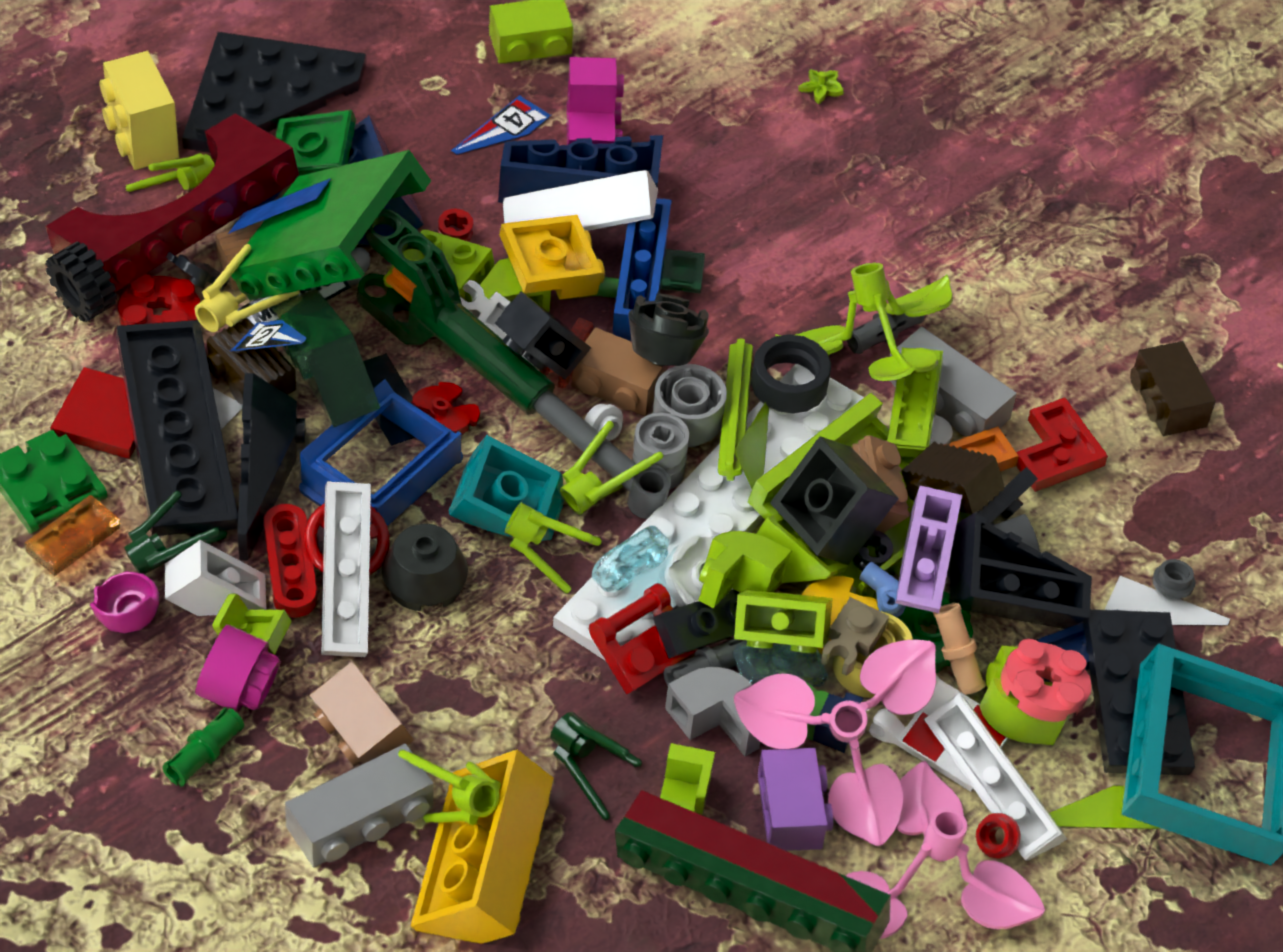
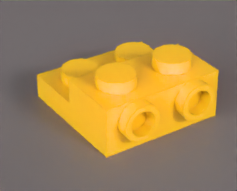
[499,214,605,300]

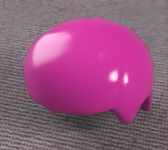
[90,571,159,634]

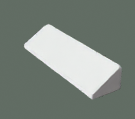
[503,170,658,231]
[924,693,1067,861]

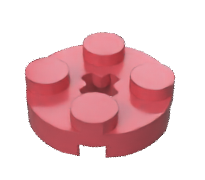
[1001,638,1091,722]

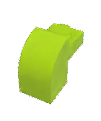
[698,531,792,608]
[979,645,1068,745]

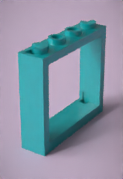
[1121,644,1283,865]

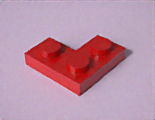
[1016,397,1108,492]

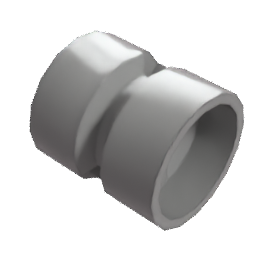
[632,412,690,490]

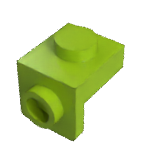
[213,594,292,655]

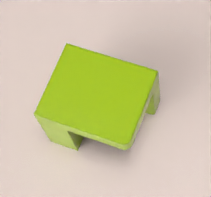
[660,743,715,816]

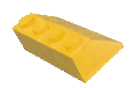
[410,749,554,944]

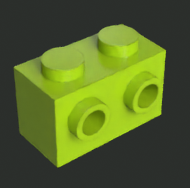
[734,590,833,653]

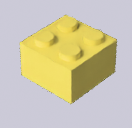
[100,51,179,170]

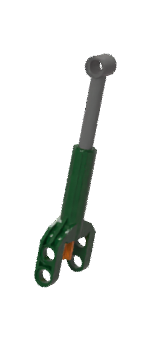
[356,209,671,519]

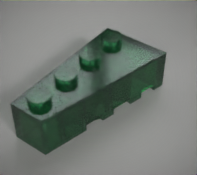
[271,288,380,427]

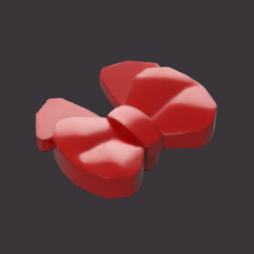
[411,382,481,435]

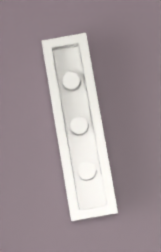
[321,481,371,657]

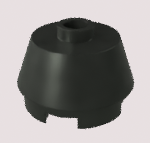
[628,293,709,366]
[381,524,468,611]

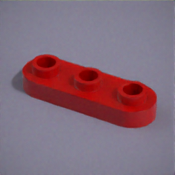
[264,504,317,618]

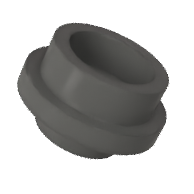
[1152,559,1196,598]

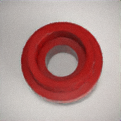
[976,813,1021,859]

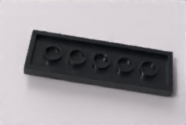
[116,320,238,536]

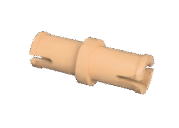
[933,603,986,695]

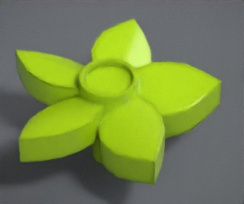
[798,69,844,104]

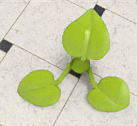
[775,263,953,381]

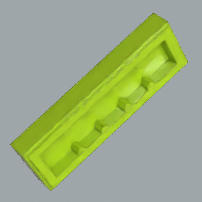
[887,347,943,458]

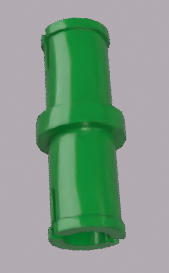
[162,707,245,786]

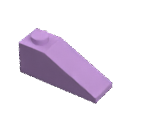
[896,486,962,613]

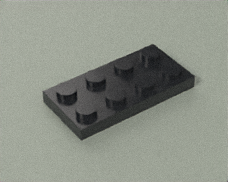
[1083,609,1195,775]

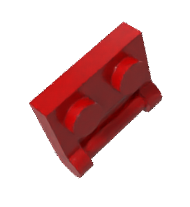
[589,583,698,695]

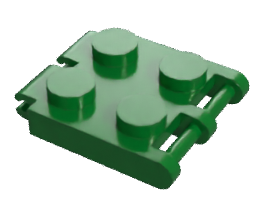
[0,430,108,534]

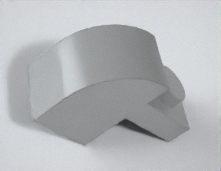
[665,667,760,756]

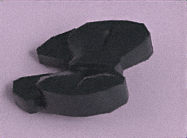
[166,252,229,290]

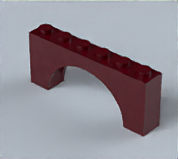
[45,113,299,292]

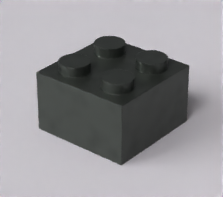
[770,436,899,565]

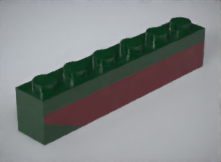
[615,790,891,952]

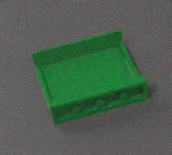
[231,150,432,300]

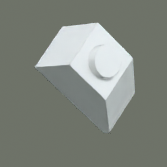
[165,540,266,616]

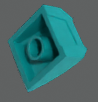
[448,435,565,541]

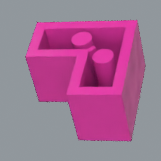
[566,57,624,145]

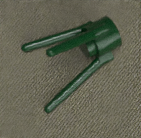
[123,491,227,575]
[550,712,642,820]

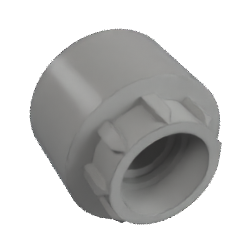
[653,364,727,447]

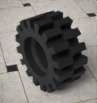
[45,242,117,322]

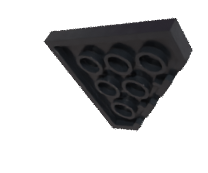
[182,32,366,152]

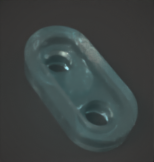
[591,526,669,592]

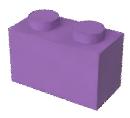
[758,748,833,851]

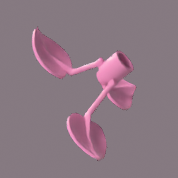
[734,640,936,846]
[845,761,1045,939]

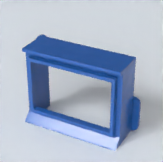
[299,379,463,526]

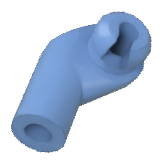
[859,562,906,617]

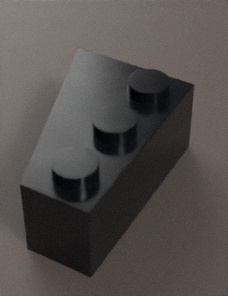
[949,512,1092,629]

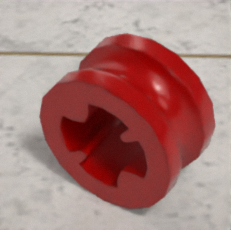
[438,208,474,242]

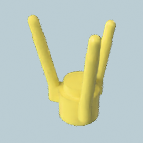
[195,244,300,332]

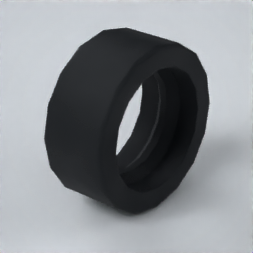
[751,334,831,414]

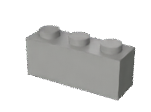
[890,326,1017,437]
[285,743,434,868]

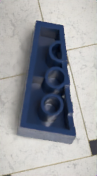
[498,135,663,203]

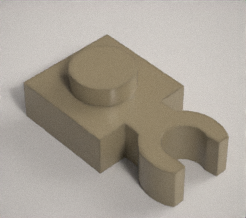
[821,597,889,675]

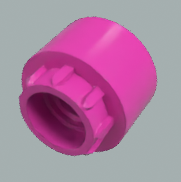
[195,624,281,713]

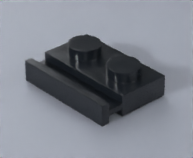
[978,467,1038,526]

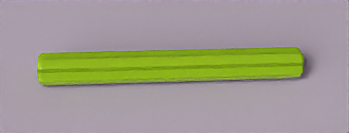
[717,338,754,481]

